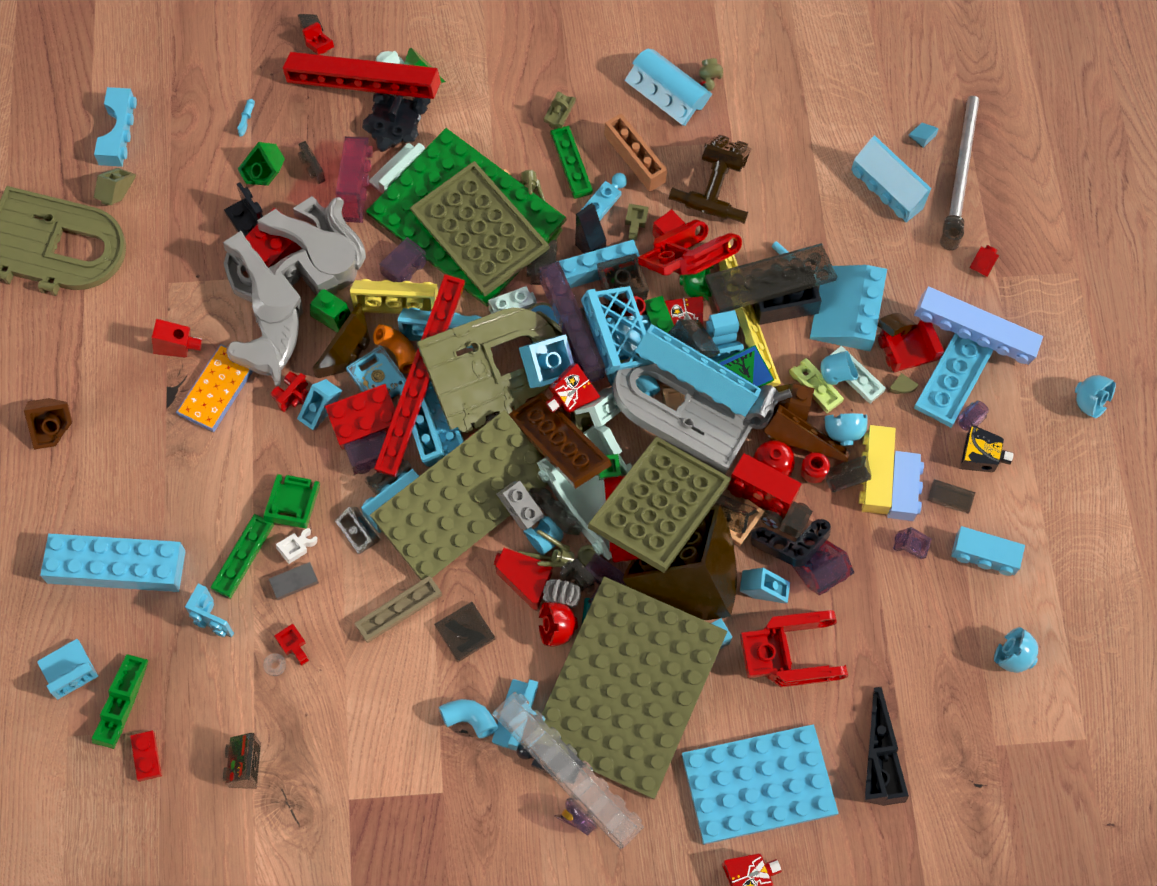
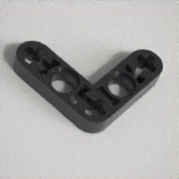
[751,519,831,567]

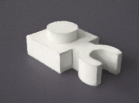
[276,528,317,564]

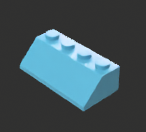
[851,135,931,222]
[398,307,482,348]

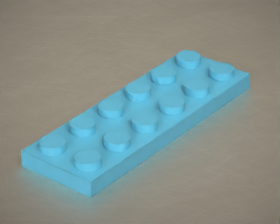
[914,333,993,428]

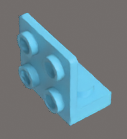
[185,583,234,637]
[37,639,99,700]

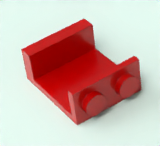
[878,319,944,373]

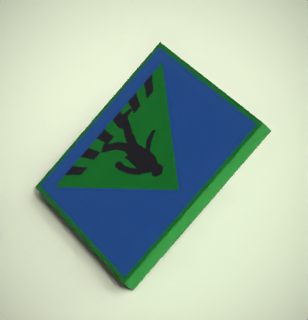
[718,345,774,388]

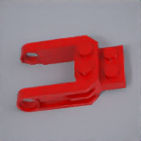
[638,219,742,276]
[740,610,848,687]

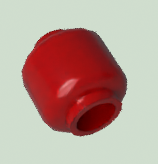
[800,452,830,484]

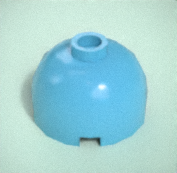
[1075,375,1116,418]
[824,413,868,446]
[994,627,1038,673]

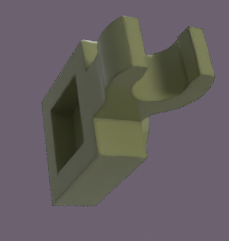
[625,204,649,241]

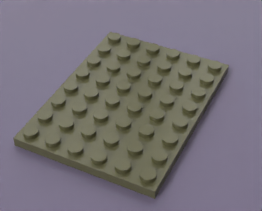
[529,577,727,799]

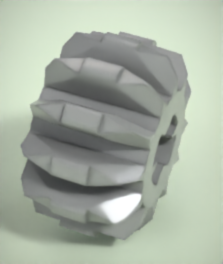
[543,579,581,608]

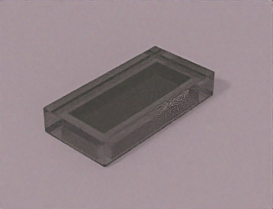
[927,479,976,514]

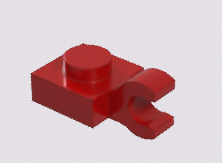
[274,624,309,666]

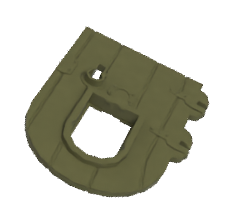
[416,308,556,433]

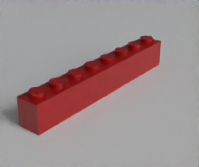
[283,52,441,99]

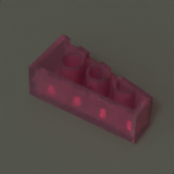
[336,136,373,223]

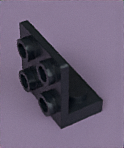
[224,182,263,236]

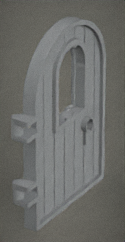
[613,354,753,474]

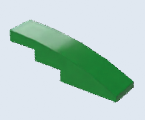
[91,654,148,749]

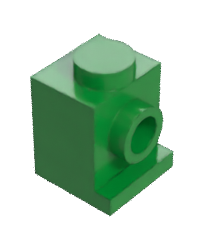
[596,454,621,481]

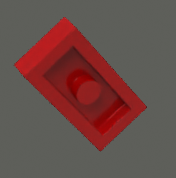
[130,730,162,782]

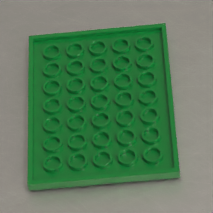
[366,128,567,307]

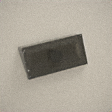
[826,455,871,492]
[335,507,380,554]

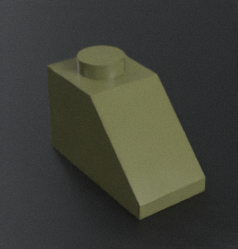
[94,168,136,205]

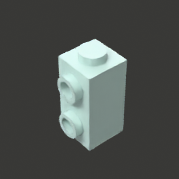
[488,286,537,314]

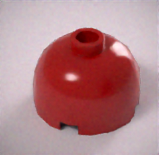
[753,440,795,477]
[539,602,578,647]

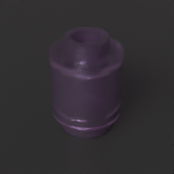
[958,401,989,431]

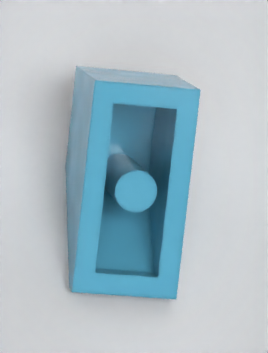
[297,379,342,430]
[740,568,790,603]

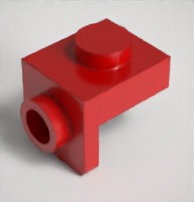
[302,22,334,55]
[969,245,1000,277]

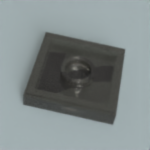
[434,602,496,662]

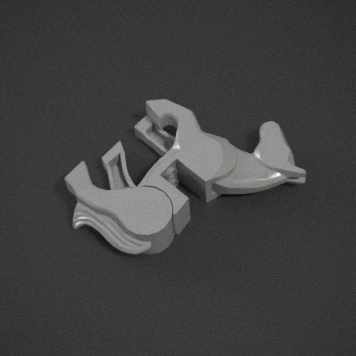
[223,196,366,386]

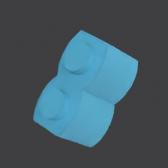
[704,310,739,346]

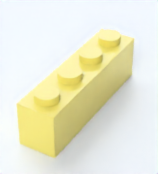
[859,425,896,515]

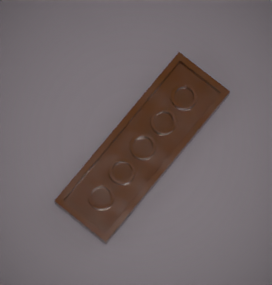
[509,393,611,489]

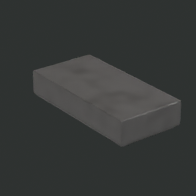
[269,562,319,600]

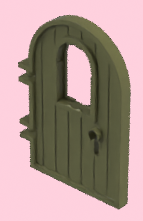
[0,186,126,296]

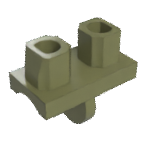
[544,91,576,129]

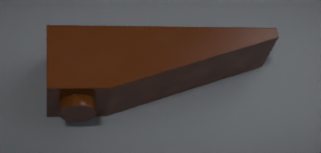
[763,405,850,462]

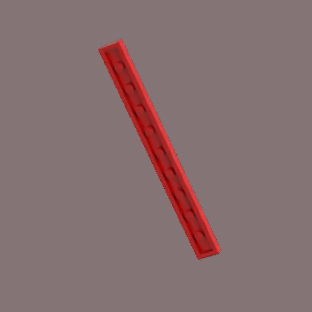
[374,274,465,477]

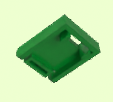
[263,474,320,529]

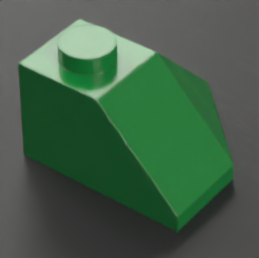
[238,142,285,186]

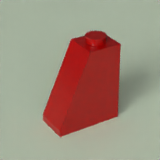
[493,547,553,611]

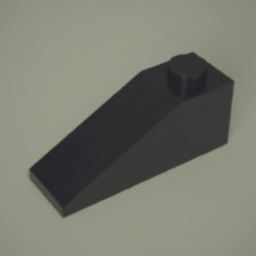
[575,203,607,254]

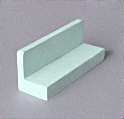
[369,143,425,194]
[574,387,621,427]

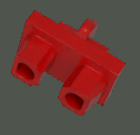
[271,371,309,412]

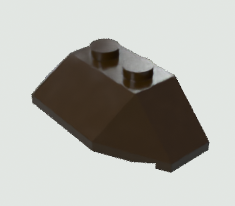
[312,303,370,378]

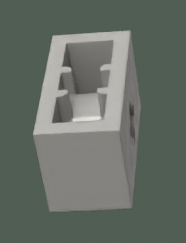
[497,481,544,529]

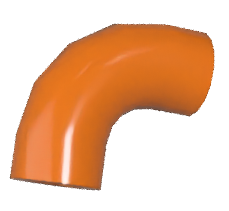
[373,324,416,374]

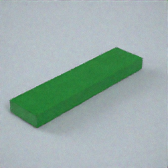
[550,126,593,199]
[210,513,274,599]

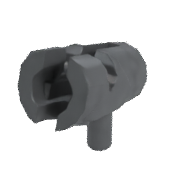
[746,385,792,429]

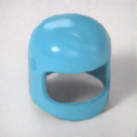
[820,351,858,385]
[523,516,564,555]

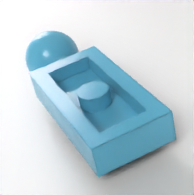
[581,173,627,220]

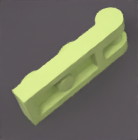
[789,358,844,413]

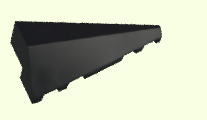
[865,687,909,806]

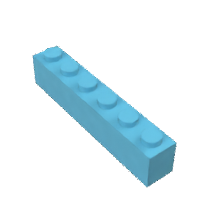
[635,324,761,417]

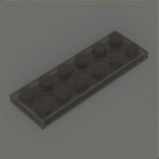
[705,243,837,313]

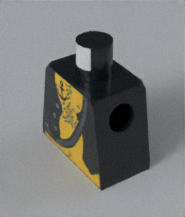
[959,425,1013,472]

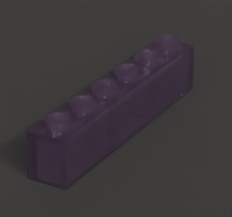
[539,261,605,382]

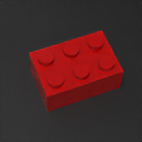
[245,208,301,268]
[325,384,395,450]
[727,453,802,519]

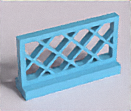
[581,286,654,375]

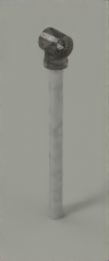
[940,96,979,251]

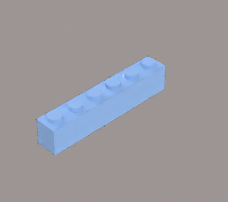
[914,286,1043,365]

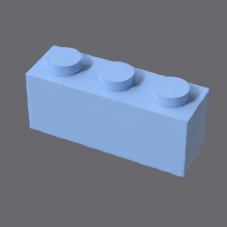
[888,451,924,521]

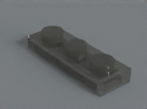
[528,487,583,535]

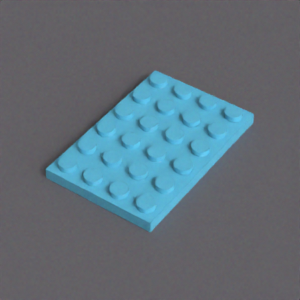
[681,724,839,845]

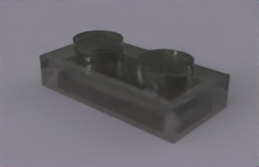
[298,141,325,184]

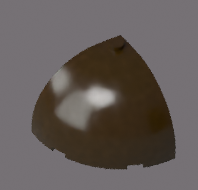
[623,505,737,620]

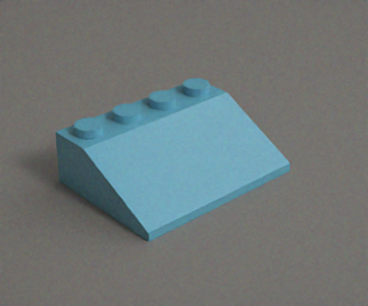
[809,265,887,352]

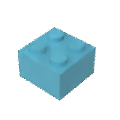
[519,334,574,388]

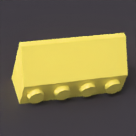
[350,279,438,314]

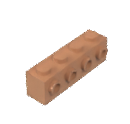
[604,113,667,192]

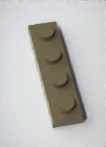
[355,576,442,643]

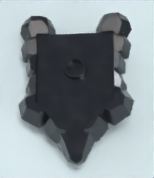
[362,93,431,152]

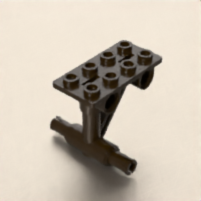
[668,135,752,224]

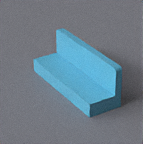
[492,679,538,751]

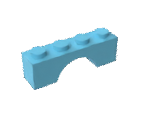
[94,87,137,167]

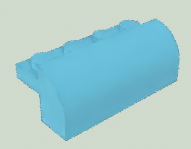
[624,49,712,126]
[398,381,464,467]

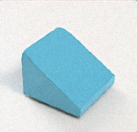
[909,123,939,148]

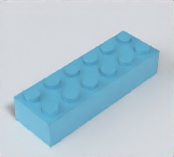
[40,533,186,592]

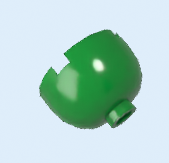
[680,266,714,301]

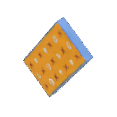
[176,344,253,432]

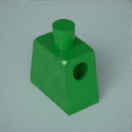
[310,289,351,333]

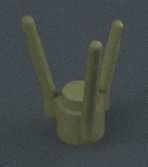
[519,170,546,202]
[517,530,574,569]

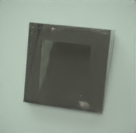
[298,14,324,31]

